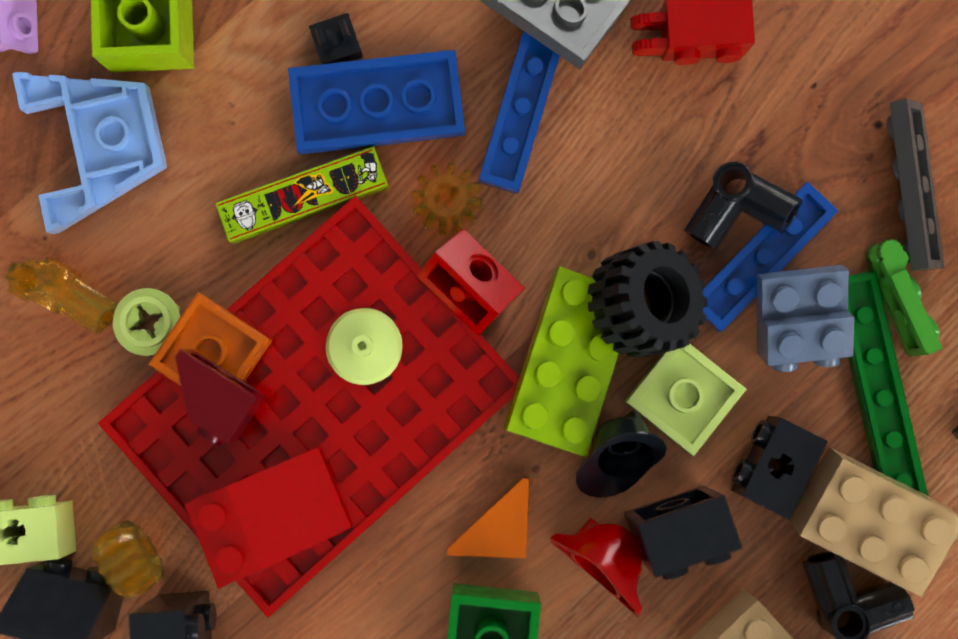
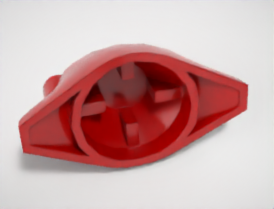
[550,518,642,618]

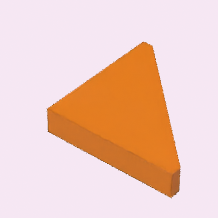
[447,477,529,559]

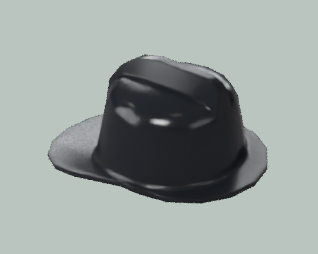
[576,411,667,498]

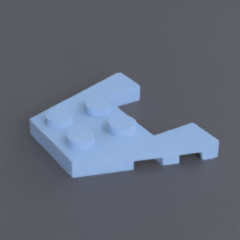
[12,72,168,235]

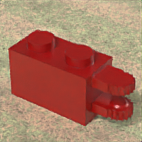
[630,0,755,65]

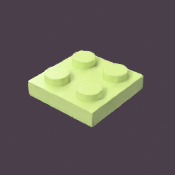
[624,344,747,456]

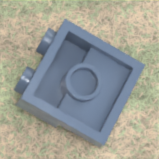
[757,265,854,372]

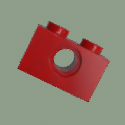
[417,229,525,336]

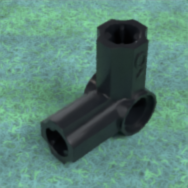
[684,162,802,251]
[802,552,915,639]

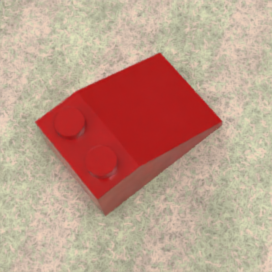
[184,447,352,589]

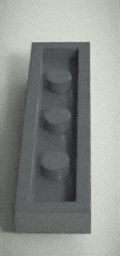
[887,98,945,271]

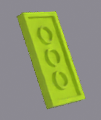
[503,266,619,457]

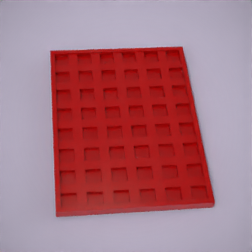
[98,195,519,618]

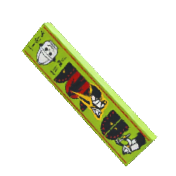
[215,146,389,244]

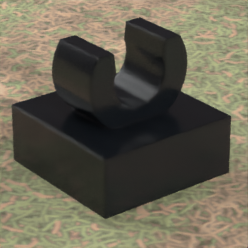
[309,13,363,64]

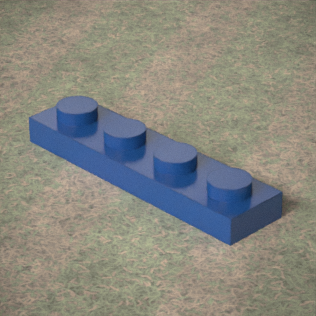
[477,31,560,194]
[702,182,838,333]

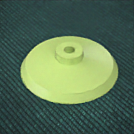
[326,308,403,385]

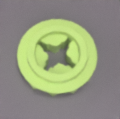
[113,288,180,356]

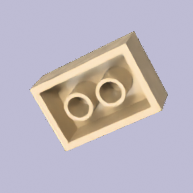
[789,447,958,597]

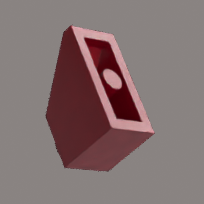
[175,349,267,445]

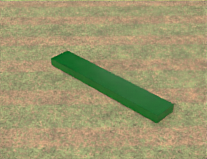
[848,270,929,496]

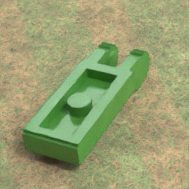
[865,239,943,357]

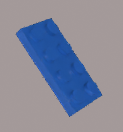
[288,50,465,155]

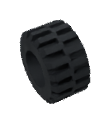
[588,241,707,358]

